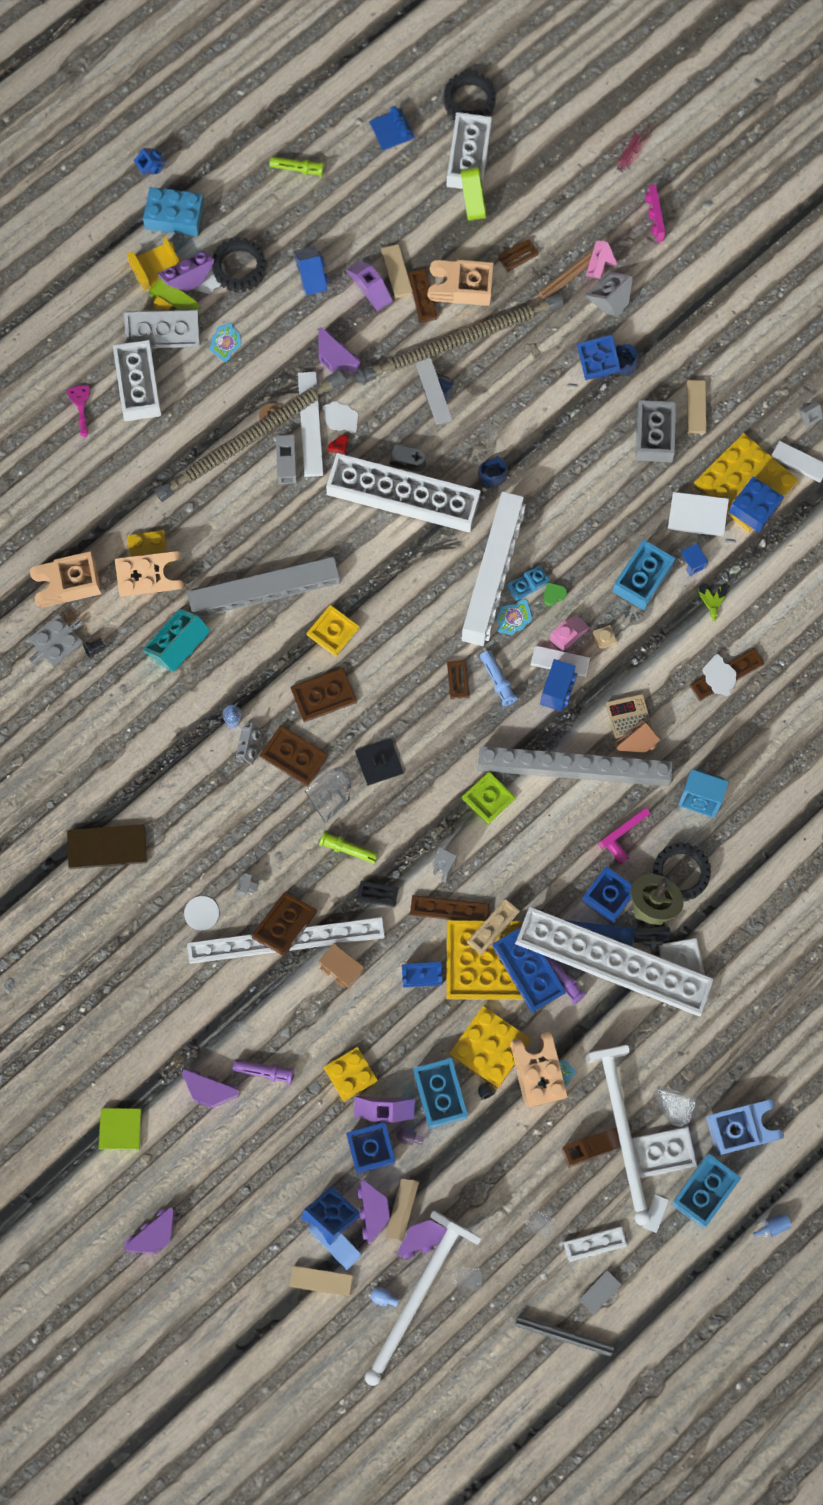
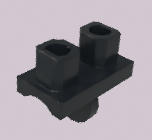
[633,921,671,951]

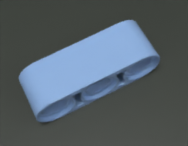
[307,1223,362,1270]

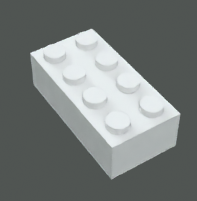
[447,113,492,189]
[113,340,161,421]

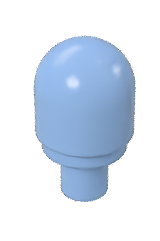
[371,1287,399,1307]

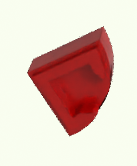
[327,435,349,455]

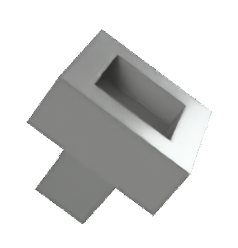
[799,401,823,427]
[235,873,259,896]

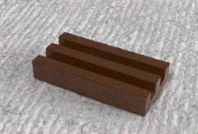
[498,239,538,272]
[447,660,469,700]

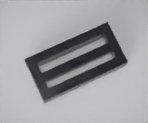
[357,881,399,907]

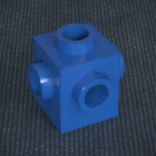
[134,148,167,174]

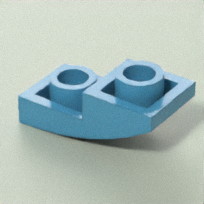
[506,566,550,601]

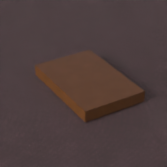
[290,667,357,723]
[259,725,329,787]
[251,892,317,956]

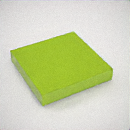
[462,771,516,825]
[99,1108,141,1150]

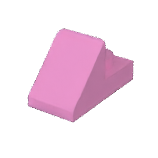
[586,241,617,279]

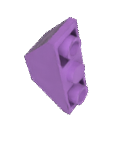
[158,251,214,292]
[346,260,392,312]
[319,327,360,373]
[182,1068,240,1108]
[354,1096,415,1122]
[357,1181,390,1244]
[123,1207,175,1254]
[397,1220,447,1259]

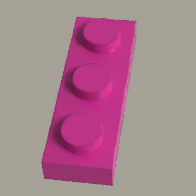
[645,185,665,242]

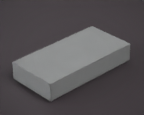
[579,1271,622,1315]

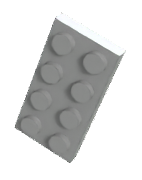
[124,309,200,348]

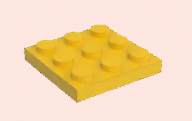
[449,1006,532,1089]

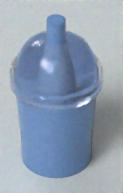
[222,705,241,728]
[753,1213,791,1239]

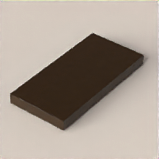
[67,824,147,869]

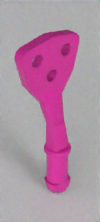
[67,386,90,437]

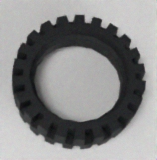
[443,71,496,121]
[212,237,266,292]
[652,842,711,902]

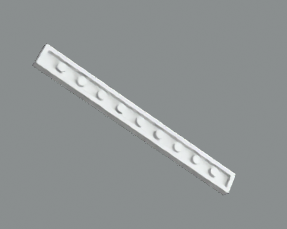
[187,917,384,964]

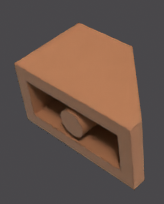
[613,720,660,752]

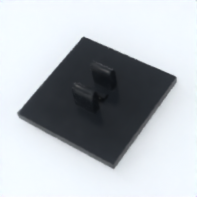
[355,739,404,786]

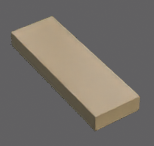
[381,244,412,298]
[686,380,706,434]
[467,898,520,955]
[385,1179,419,1242]
[289,1266,353,1297]

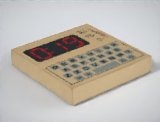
[605,694,653,740]

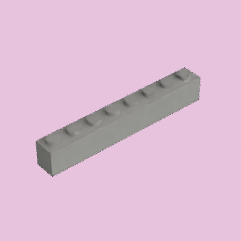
[187,557,340,618]

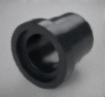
[82,637,105,659]

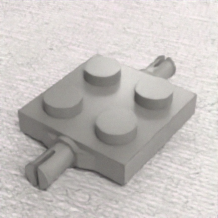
[29,615,84,668]

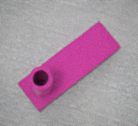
[597,808,651,865]

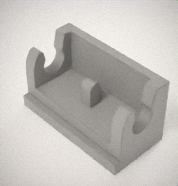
[433,847,457,883]

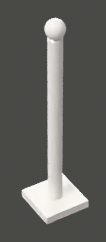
[585,1045,651,1225]
[365,1211,481,1386]

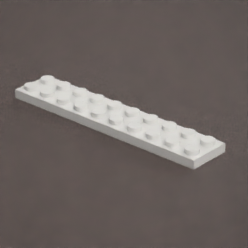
[515,907,713,1016]

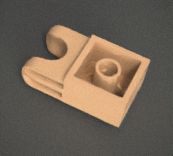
[428,260,493,306]
[30,551,101,607]
[115,551,185,597]
[511,1031,568,1108]

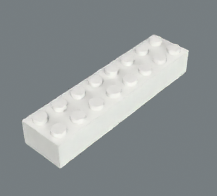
[326,453,481,533]
[462,491,526,647]

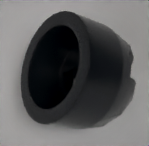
[478,1083,496,1100]

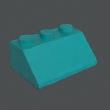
[142,608,211,672]

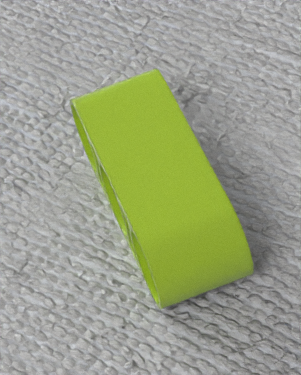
[461,167,487,221]
[148,278,200,311]

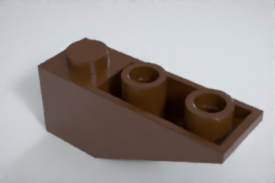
[561,1128,621,1169]

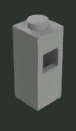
[276,434,297,484]

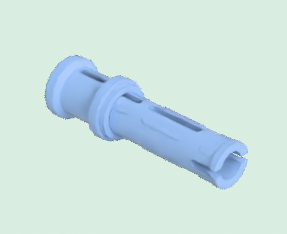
[480,650,518,706]

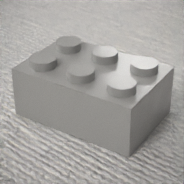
[635,400,676,462]

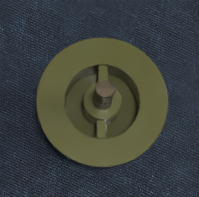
[630,874,684,925]

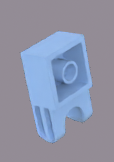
[706,1099,784,1156]

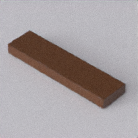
[690,648,764,702]
[410,895,490,921]

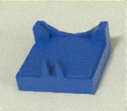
[577,335,621,381]
[301,1186,360,1245]

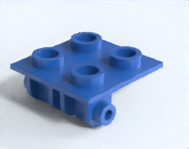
[369,106,415,151]

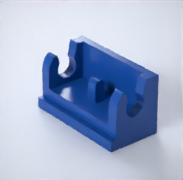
[402,962,442,988]

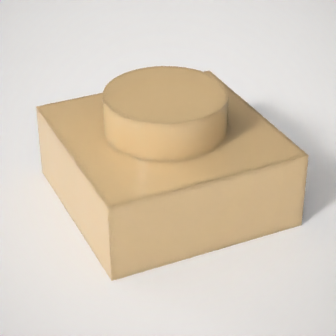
[592,625,617,650]

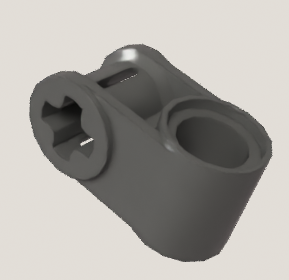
[389,445,426,472]

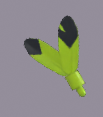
[698,585,727,621]

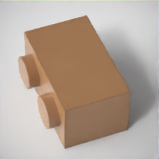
[319,943,364,989]

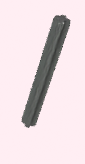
[515,1316,614,1356]

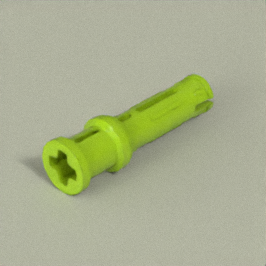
[270,156,325,178]
[319,830,378,864]

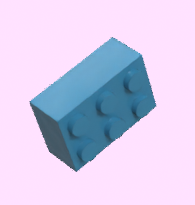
[143,187,204,236]
[612,539,676,611]
[678,769,728,818]
[413,1058,468,1130]
[670,1153,741,1229]

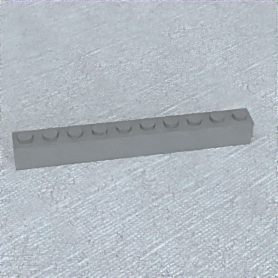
[478,746,672,786]

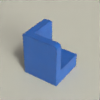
[681,543,708,576]

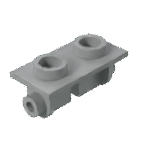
[235,722,261,765]

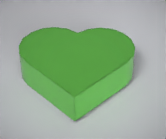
[543,582,567,606]

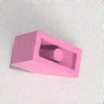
[550,615,590,652]

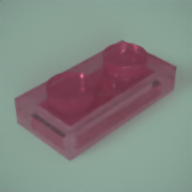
[616,133,642,173]

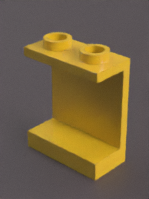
[126,236,182,291]

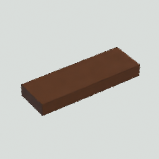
[408,269,437,323]

